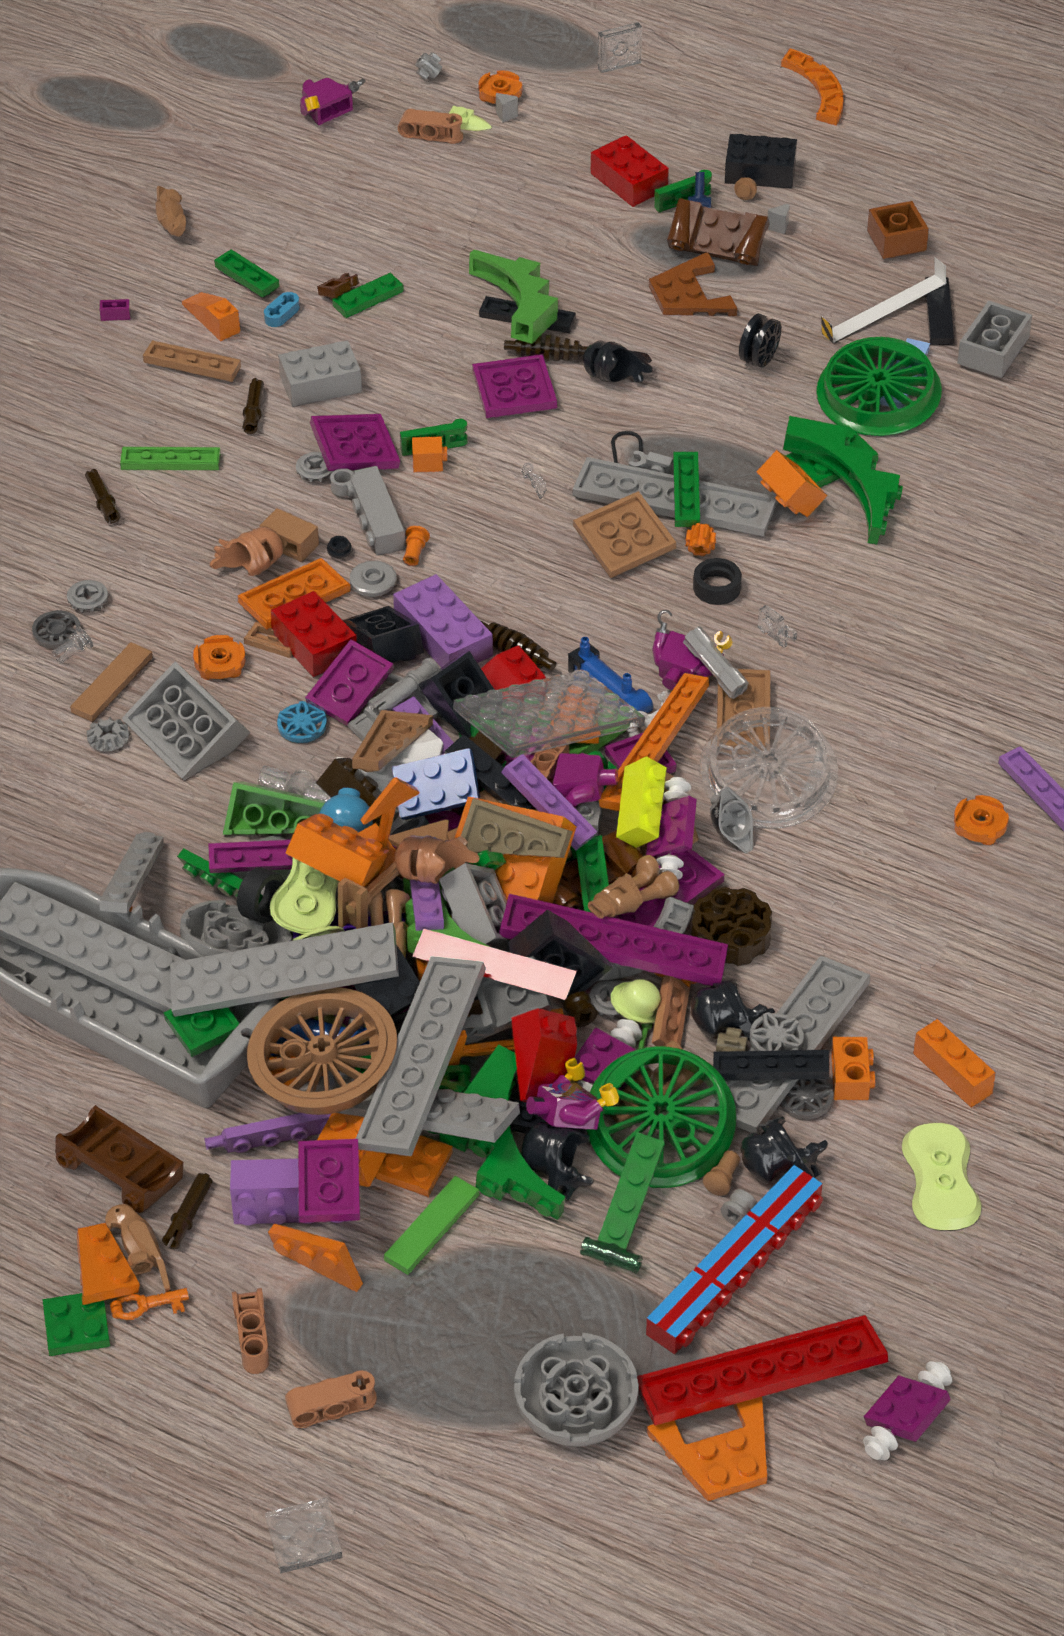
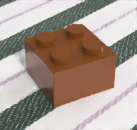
[867,201,929,259]

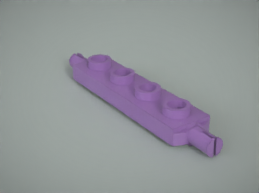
[204,1113,331,1153]

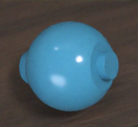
[319,788,373,833]

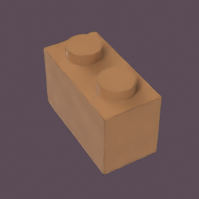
[259,508,319,562]

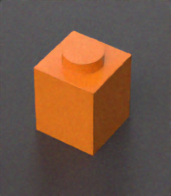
[412,437,447,472]

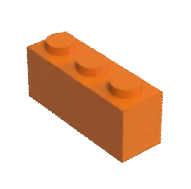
[913,1019,996,1108]

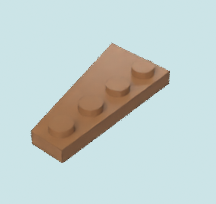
[352,710,433,772]

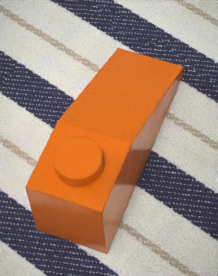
[182,292,240,342]

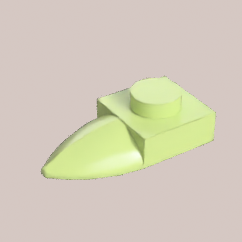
[449,106,492,131]

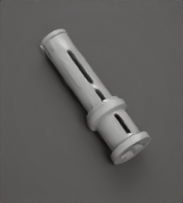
[371,658,440,715]

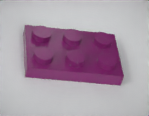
[305,640,394,727]
[298,1139,360,1223]

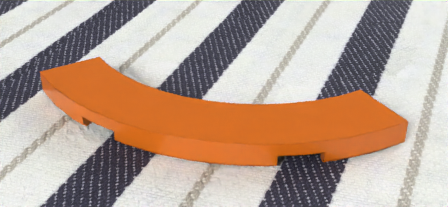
[781,48,844,126]

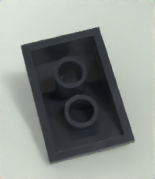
[343,606,424,663]
[418,651,512,738]
[508,909,613,997]

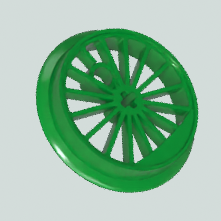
[816,337,942,436]
[586,1046,736,1188]

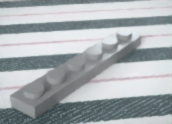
[99,832,163,913]

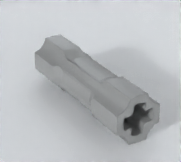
[683,627,749,699]

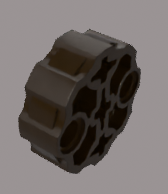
[691,887,772,966]

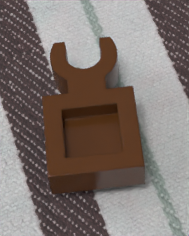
[317,273,359,299]

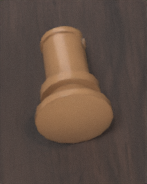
[703,1151,741,1196]

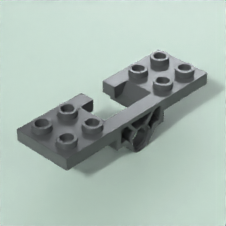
[392,956,553,1045]

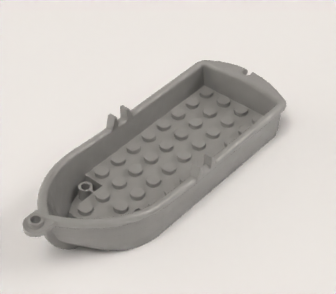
[0,868,281,1108]

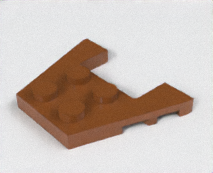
[649,252,737,316]

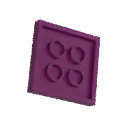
[472,354,557,418]
[310,414,400,471]

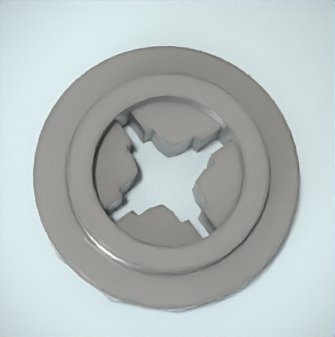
[296,452,333,483]
[67,580,108,612]
[87,717,129,752]
[590,980,622,1019]

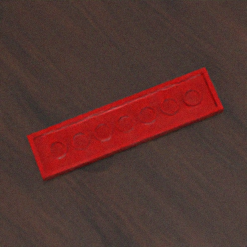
[637,1315,888,1426]

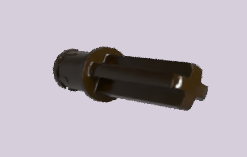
[242,378,264,434]
[85,469,120,524]
[162,1173,213,1249]

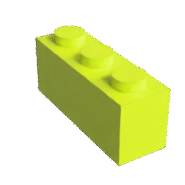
[616,756,667,848]

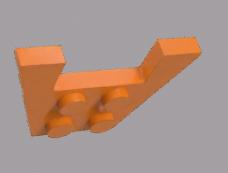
[647,1397,767,1501]

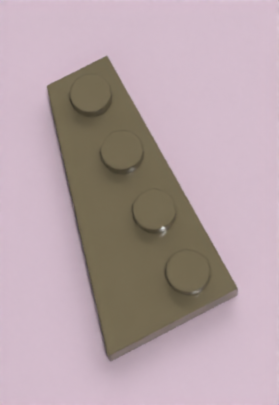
[461,798,573,858]

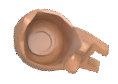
[210,527,283,576]
[395,835,480,884]

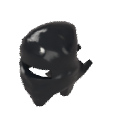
[583,340,653,383]
[691,980,775,1041]
[740,1116,828,1184]
[521,1122,594,1201]

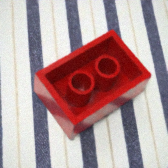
[591,135,669,207]
[271,591,357,677]

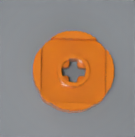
[478,70,522,104]
[193,635,246,680]
[954,795,1009,845]

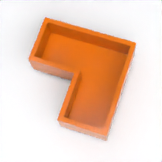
[454,796,577,904]

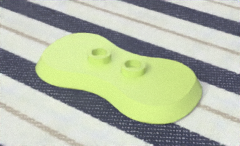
[270,858,340,934]
[902,1123,981,1230]

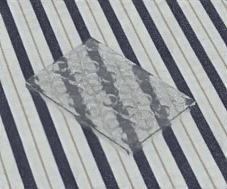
[453,670,645,758]

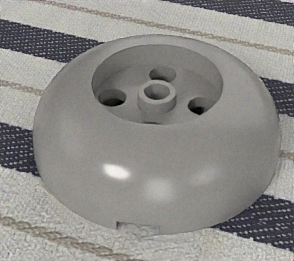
[180,900,292,957]
[514,1333,638,1447]

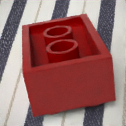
[481,645,546,714]
[511,1008,578,1102]

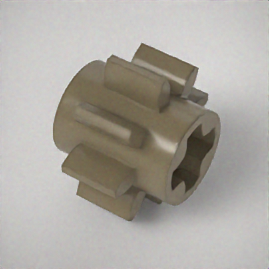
[716,1027,748,1052]

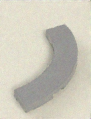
[598,897,694,981]

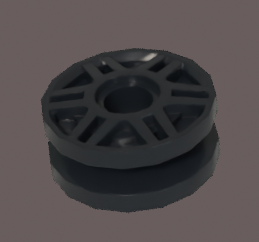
[739,313,782,368]

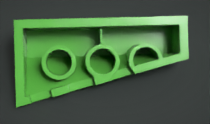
[222,781,326,835]

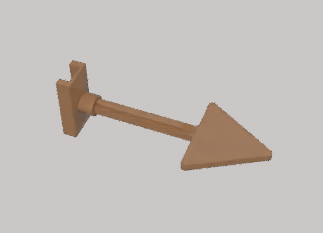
[338,820,449,929]

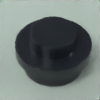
[327,536,352,559]

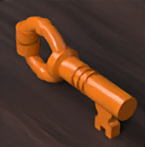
[110,1288,189,1320]

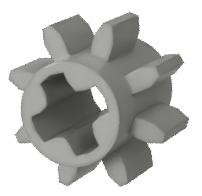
[415,52,442,79]

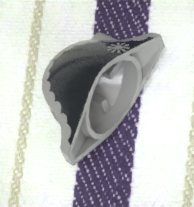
[710,787,753,854]

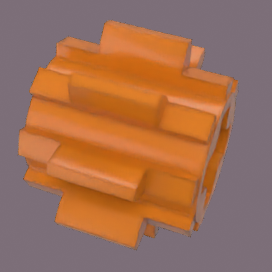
[685,523,716,556]

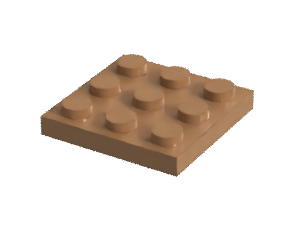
[573,491,676,578]

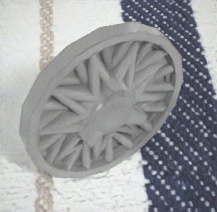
[350,561,397,597]

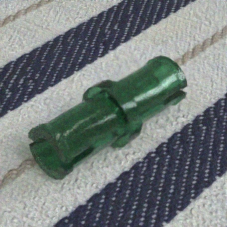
[580,1236,643,1274]

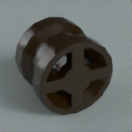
[563,991,598,1027]

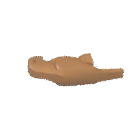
[155,186,186,237]
[105,1204,171,1292]

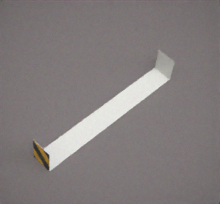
[821,257,946,343]

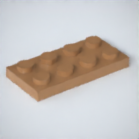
[716,669,770,754]

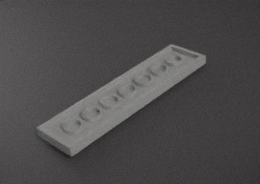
[572,457,777,537]
[0,882,185,1012]
[170,922,399,1017]
[356,956,486,1156]
[706,956,870,1134]
[299,1071,520,1143]

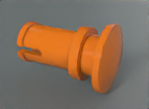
[403,526,430,566]

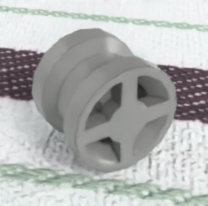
[720,1189,757,1226]

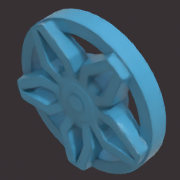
[277,701,327,743]

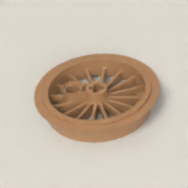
[247,987,397,1115]

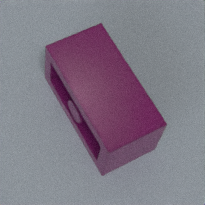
[99,299,131,321]

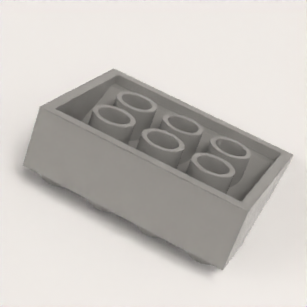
[122,661,251,780]

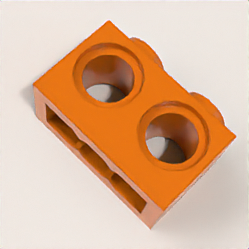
[831,1037,875,1100]

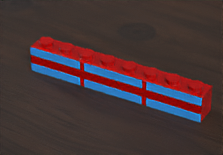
[646,1165,823,1355]

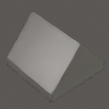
[496,93,518,122]
[767,204,790,234]

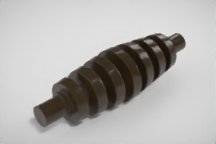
[504,335,588,361]
[481,621,556,671]

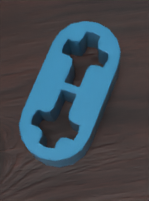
[264,292,300,327]

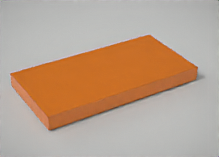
[238,558,351,630]

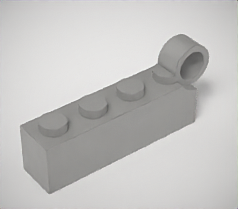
[330,466,405,556]

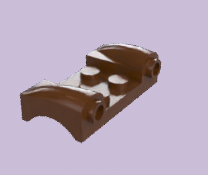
[667,198,770,266]
[553,830,643,911]
[55,1105,184,1213]

